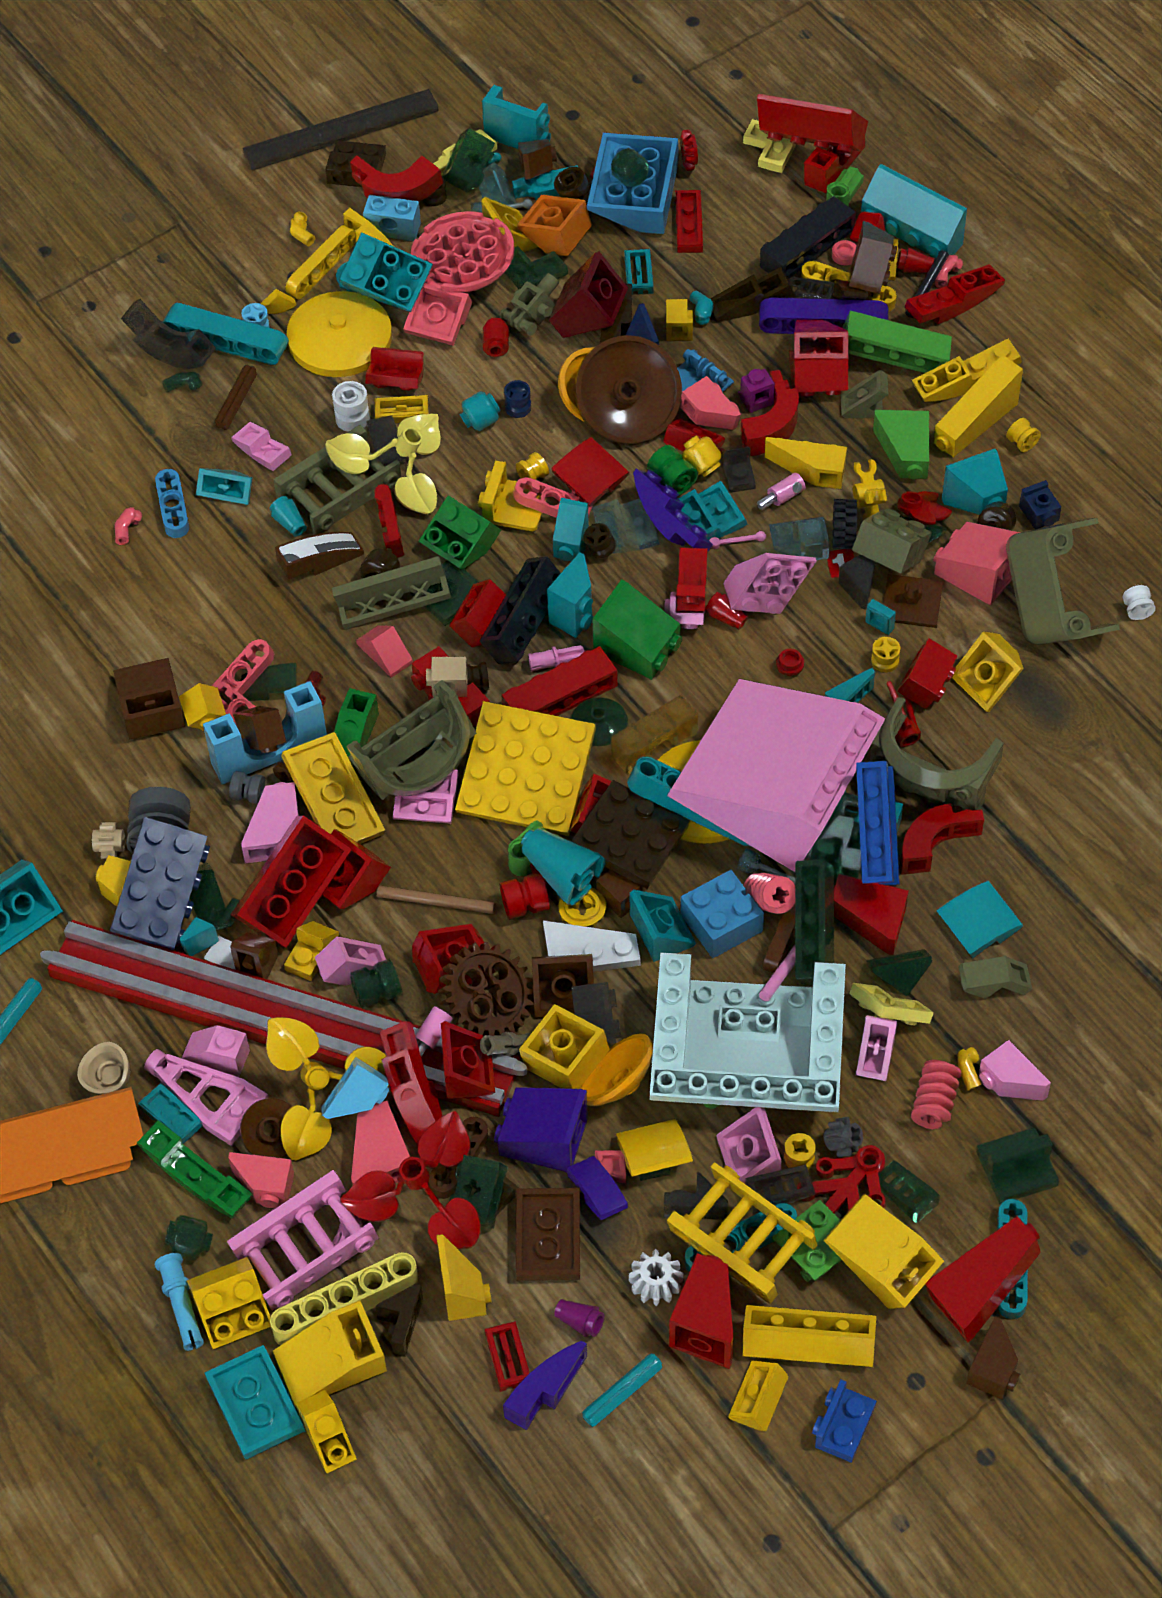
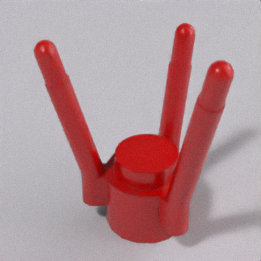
[886,681,921,747]

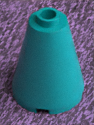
[521,828,605,905]

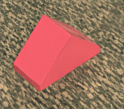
[356,625,413,678]

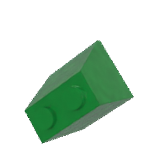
[592,579,682,680]

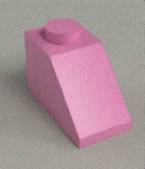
[315,936,390,986]
[182,1025,250,1076]
[979,1040,1051,1101]

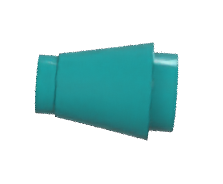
[269,496,307,537]

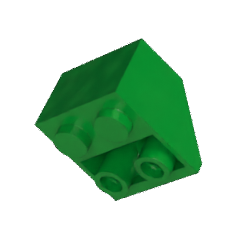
[418,495,501,570]

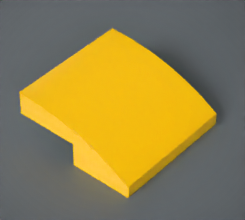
[616,1119,693,1177]

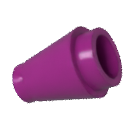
[554,1299,605,1337]

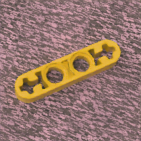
[285,225,356,300]
[801,261,897,312]

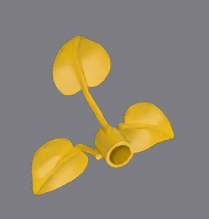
[266,1017,389,1161]

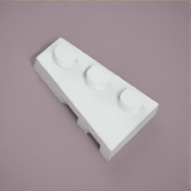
[543,921,641,972]

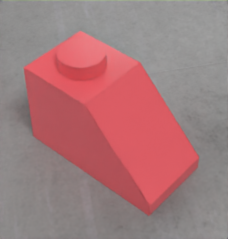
[228,1152,294,1208]

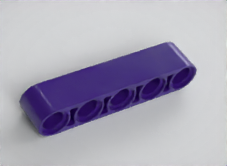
[759,298,888,334]

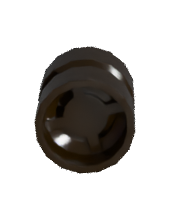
[554,167,591,212]

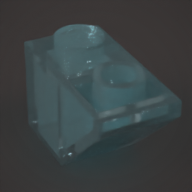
[769,516,829,560]

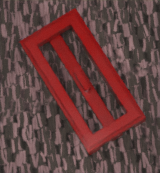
[484,1321,530,1392]

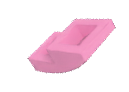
[231,422,292,471]

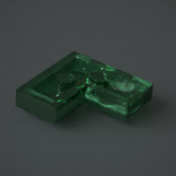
[505,246,568,289]

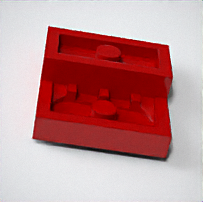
[551,437,630,507]

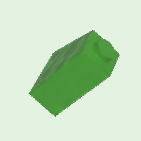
[873,410,929,479]

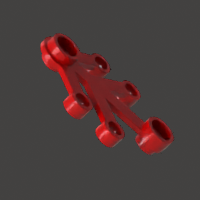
[797,1145,886,1214]

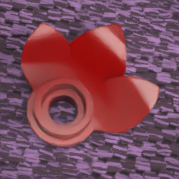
[897,491,952,525]

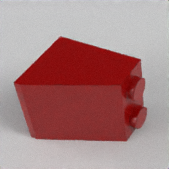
[669,1253,733,1369]

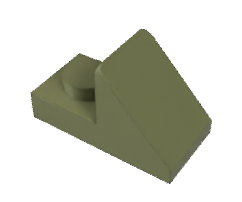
[841,370,889,418]

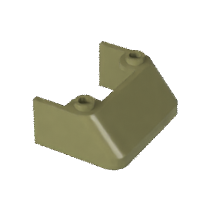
[1006,518,1120,645]

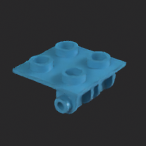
[677,349,734,392]

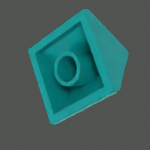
[630,889,696,962]

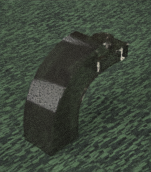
[121,299,216,369]

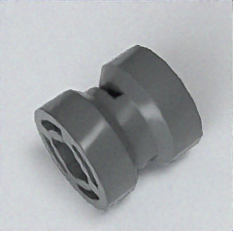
[229,771,265,804]

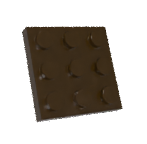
[571,780,690,889]

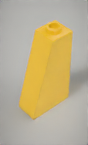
[933,355,1023,458]

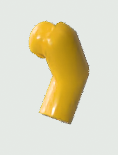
[290,211,315,247]
[957,1047,982,1091]

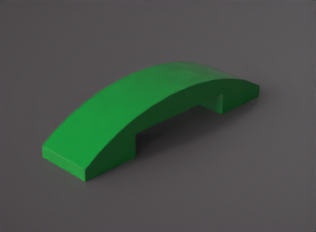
[137,1120,253,1218]

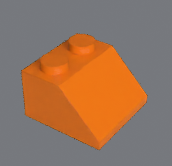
[517,195,592,256]

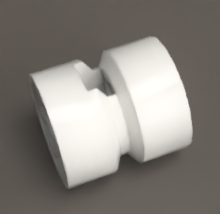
[332,381,370,431]

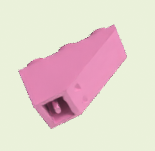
[723,553,817,614]

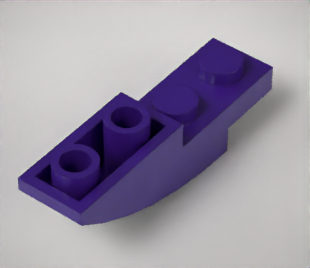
[633,468,713,551]

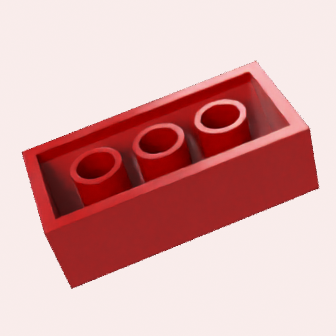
[757,94,869,154]
[231,815,352,948]

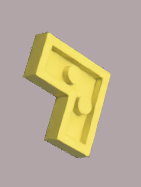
[743,119,796,173]
[849,983,934,1026]

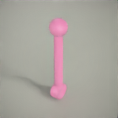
[709,531,766,549]

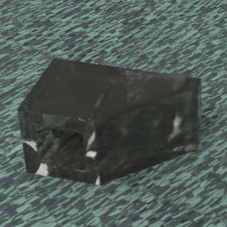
[571,982,621,1046]

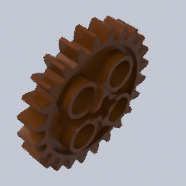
[438,942,534,1036]

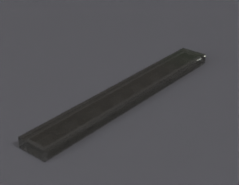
[243,89,439,171]

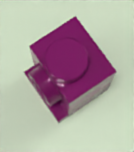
[738,369,775,413]

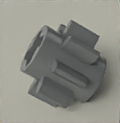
[824,1117,863,1157]

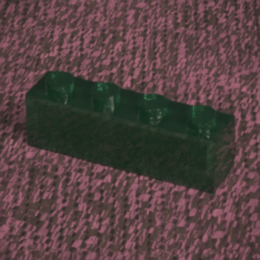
[795,859,834,987]

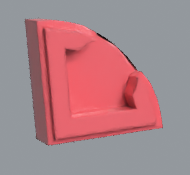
[595,1150,626,1184]

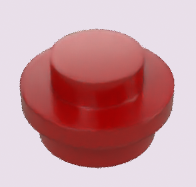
[776,648,804,676]

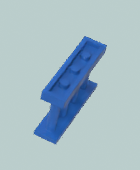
[856,761,900,885]

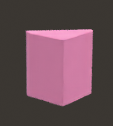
[716,1107,781,1187]

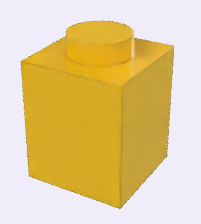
[179,683,226,731]

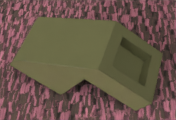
[958,956,1032,999]

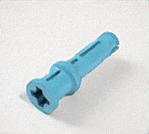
[154,1253,204,1351]

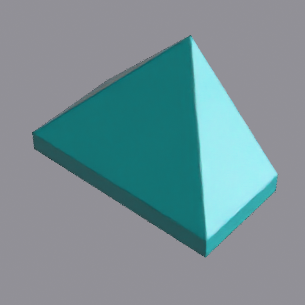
[196,468,253,505]

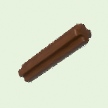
[215,365,257,430]

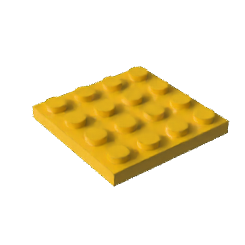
[455,701,596,836]

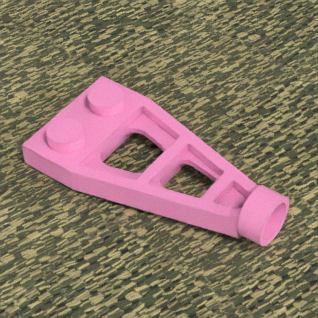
[144,1049,268,1146]

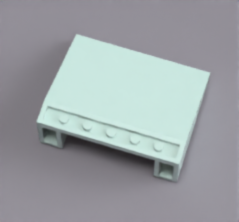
[650,953,846,1112]

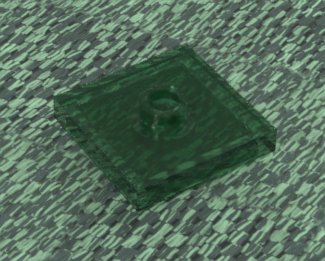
[410,560,479,626]

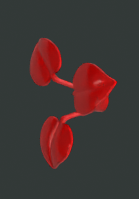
[340,1111,481,1249]

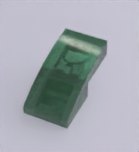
[241,663,297,701]

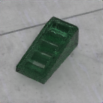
[878,1160,940,1224]

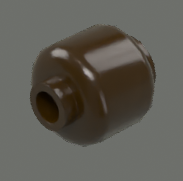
[977,502,1016,531]
[360,548,400,579]

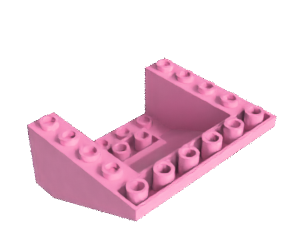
[667,679,885,873]

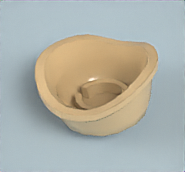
[77,1042,130,1094]

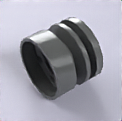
[126,787,191,854]

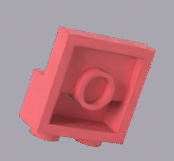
[403,282,472,346]

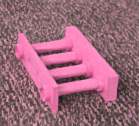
[227,1170,379,1311]

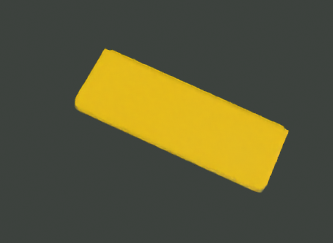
[728,1360,788,1432]

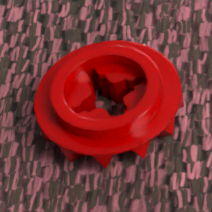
[680,129,698,171]

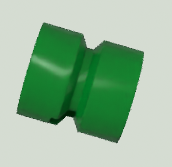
[647,445,698,496]

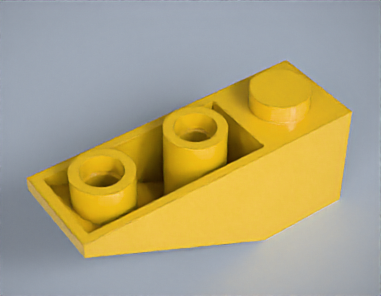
[765,437,847,489]

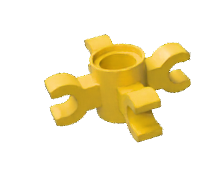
[852,459,887,521]

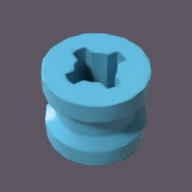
[241,303,270,327]

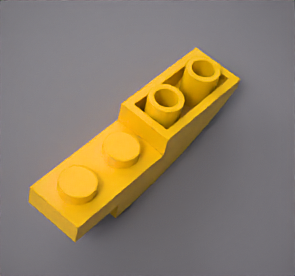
[912,338,1022,402]

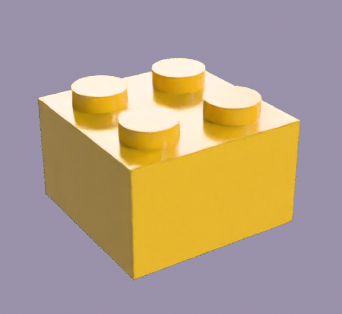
[519,1004,610,1089]

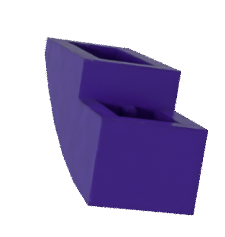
[503,1341,587,1430]

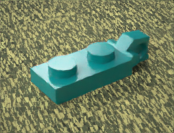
[512,165,579,200]

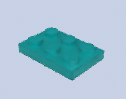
[204,1345,305,1460]

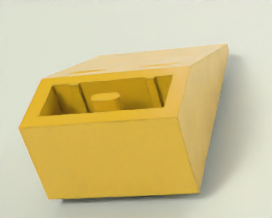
[823,1194,944,1309]
[273,1300,387,1408]

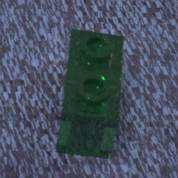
[442,128,495,193]
[449,1155,508,1229]

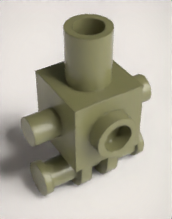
[500,273,559,336]

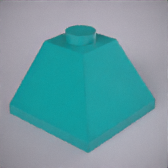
[942,449,1008,515]

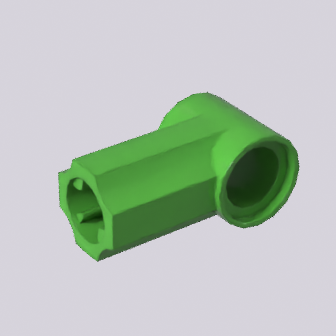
[826,166,864,207]

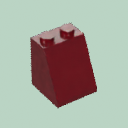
[549,251,628,338]

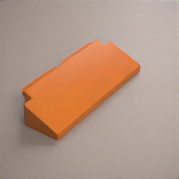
[0,1087,144,1203]

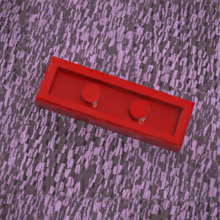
[675,190,703,253]

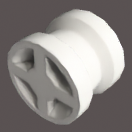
[1122,585,1156,620]

